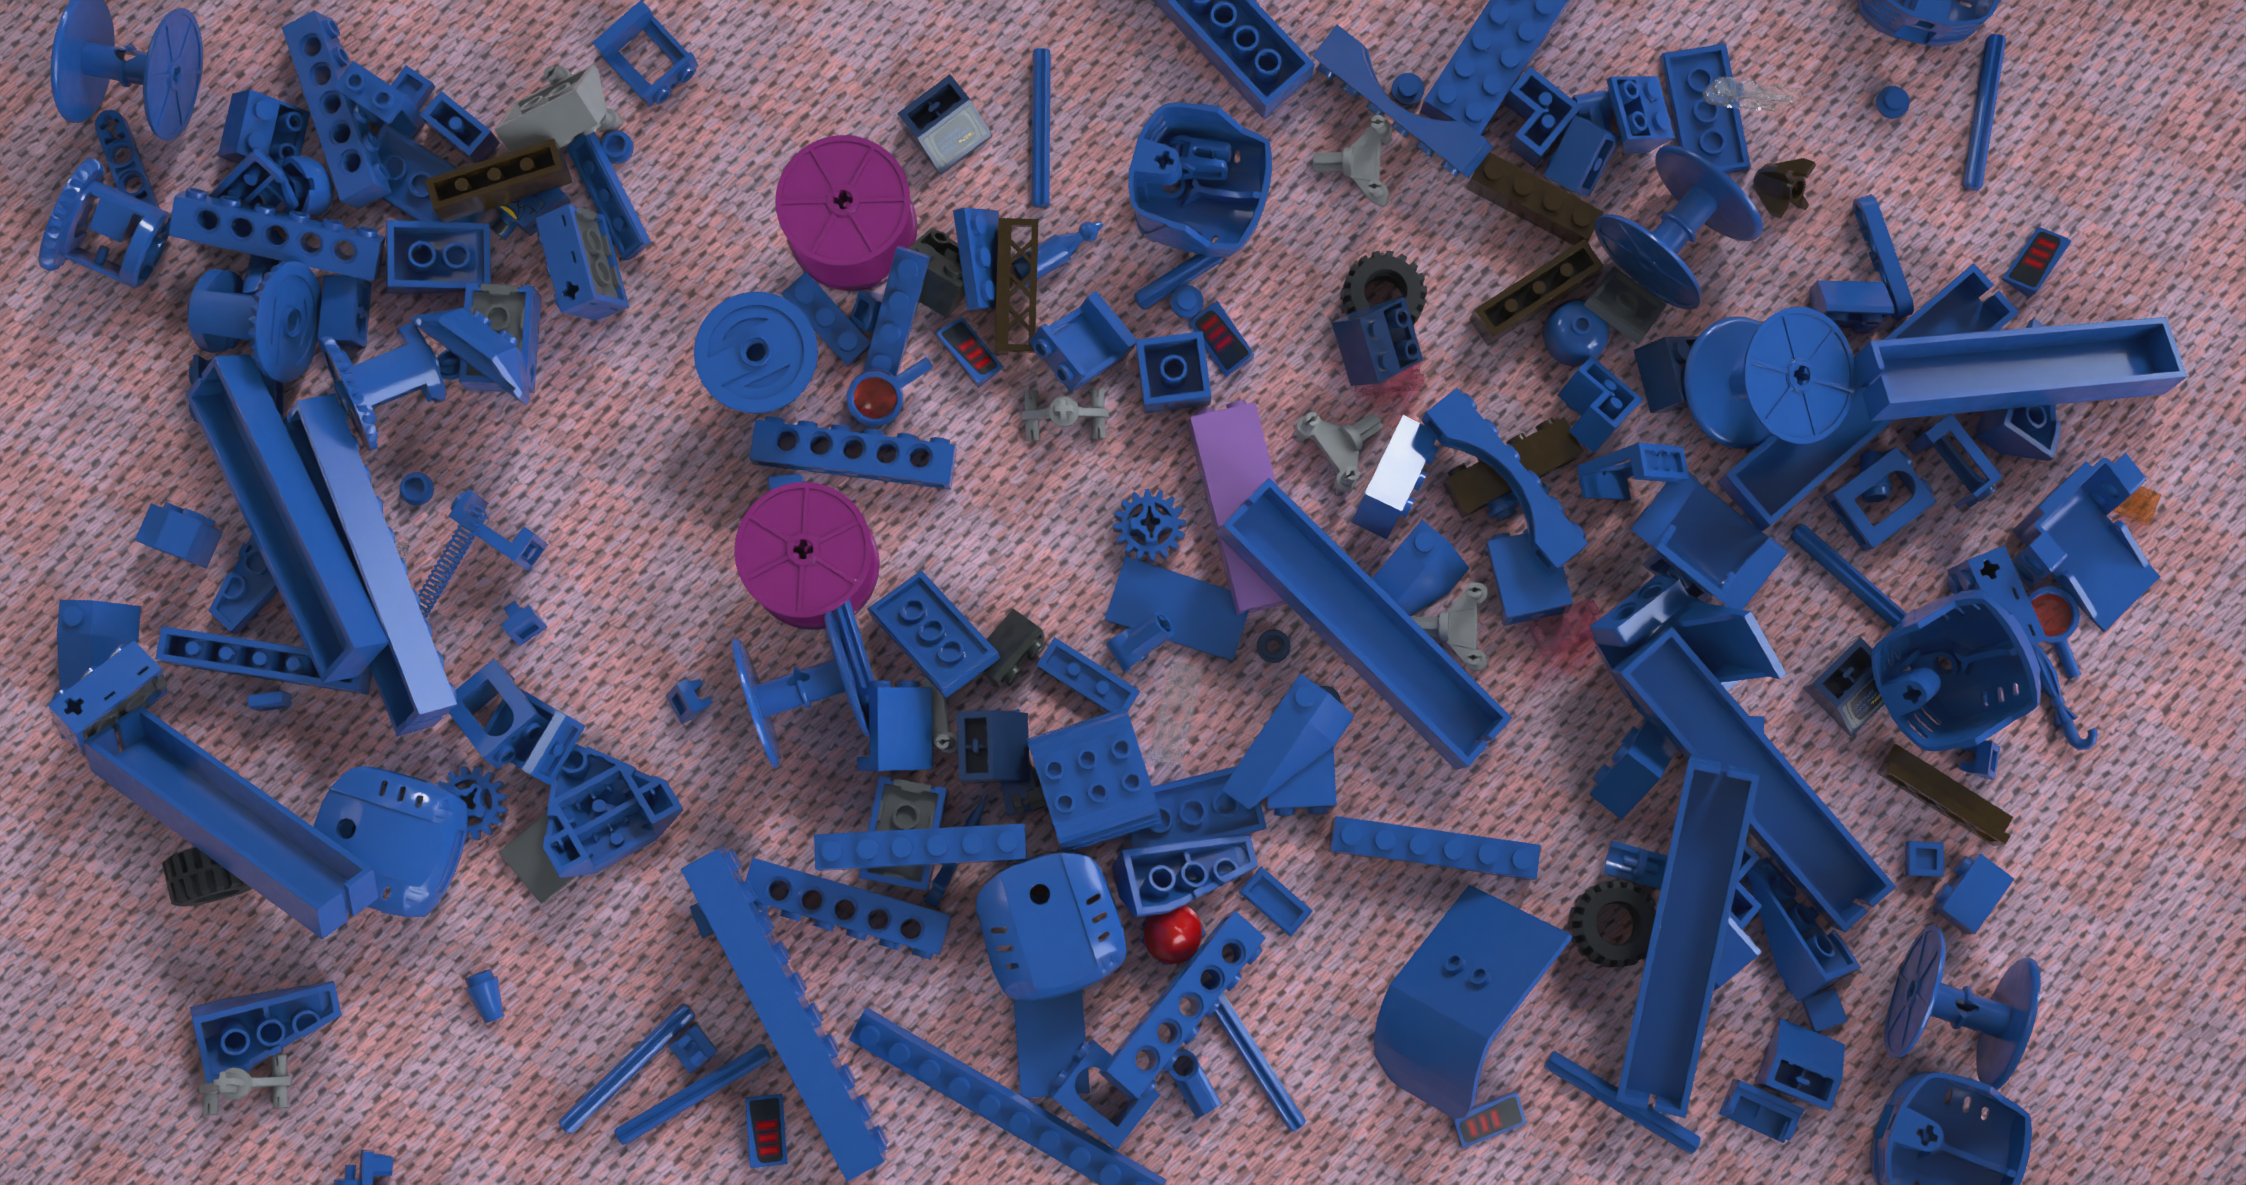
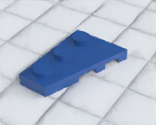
[953,208,999,310]
[208,535,279,635]

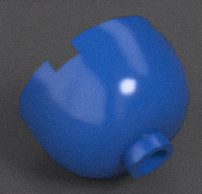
[275,156,334,220]
[1542,299,1610,367]

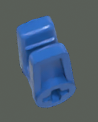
[1165,135,1232,180]

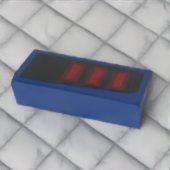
[2002,227,2072,298]
[1189,301,1254,377]
[936,317,1004,388]
[1451,1091,1527,1148]
[745,1094,788,1168]

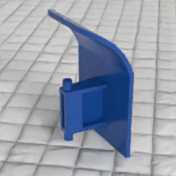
[1374,885,1573,1119]

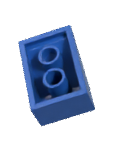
[385,220,491,294]

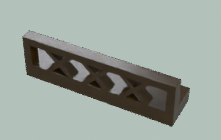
[994,218,1039,355]
[1877,744,2014,846]

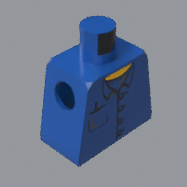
[490,187,571,240]

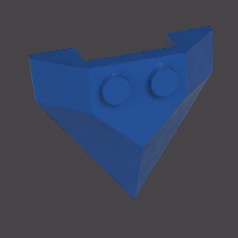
[543,744,683,878]

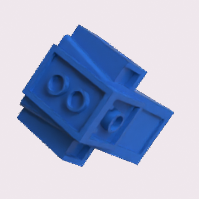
[2011,452,2161,632]
[1629,471,1788,610]
[1589,576,1787,729]

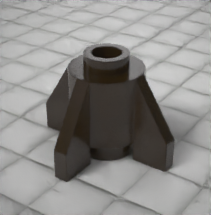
[1753,158,1816,219]

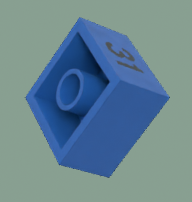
[1136,331,1212,413]

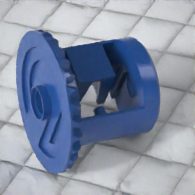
[39,158,171,288]
[187,261,322,382]
[694,292,818,414]
[318,323,447,451]

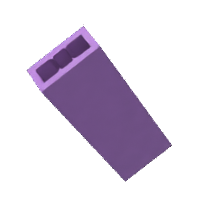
[1187,400,1287,615]

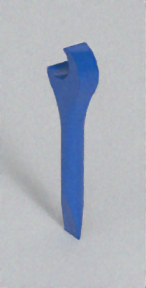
[924,794,988,908]

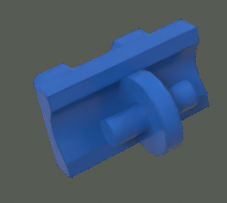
[1602,840,1668,890]
[334,1150,393,1185]

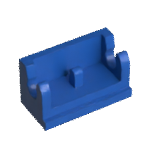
[318,275,372,348]
[1719,1079,1804,1143]

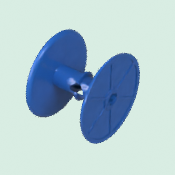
[50,0,203,141]
[1594,145,1763,310]
[1684,307,1856,449]
[732,611,870,768]
[1884,925,2041,1090]

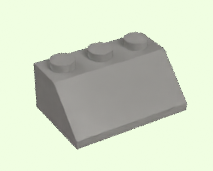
[494,64,607,152]

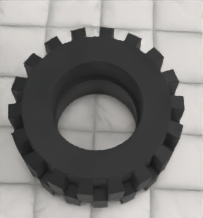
[1340,251,1427,325]
[162,847,253,907]
[1568,880,1657,968]

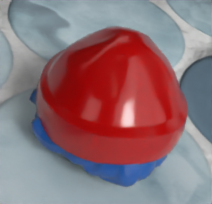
[1141,903,1205,965]

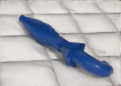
[2032,644,2098,750]

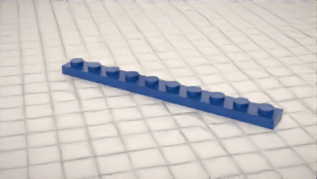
[848,1007,1167,1185]

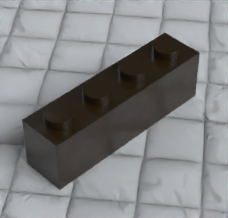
[425,139,572,223]
[1466,152,1604,245]
[1469,239,1604,346]
[1443,417,1584,519]

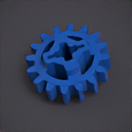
[1113,489,1186,563]
[438,766,509,840]

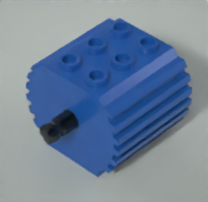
[1012,708,1162,853]

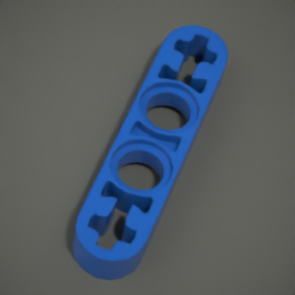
[95,110,160,227]
[1853,194,1914,319]

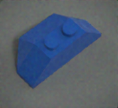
[203,146,299,233]
[411,308,530,406]

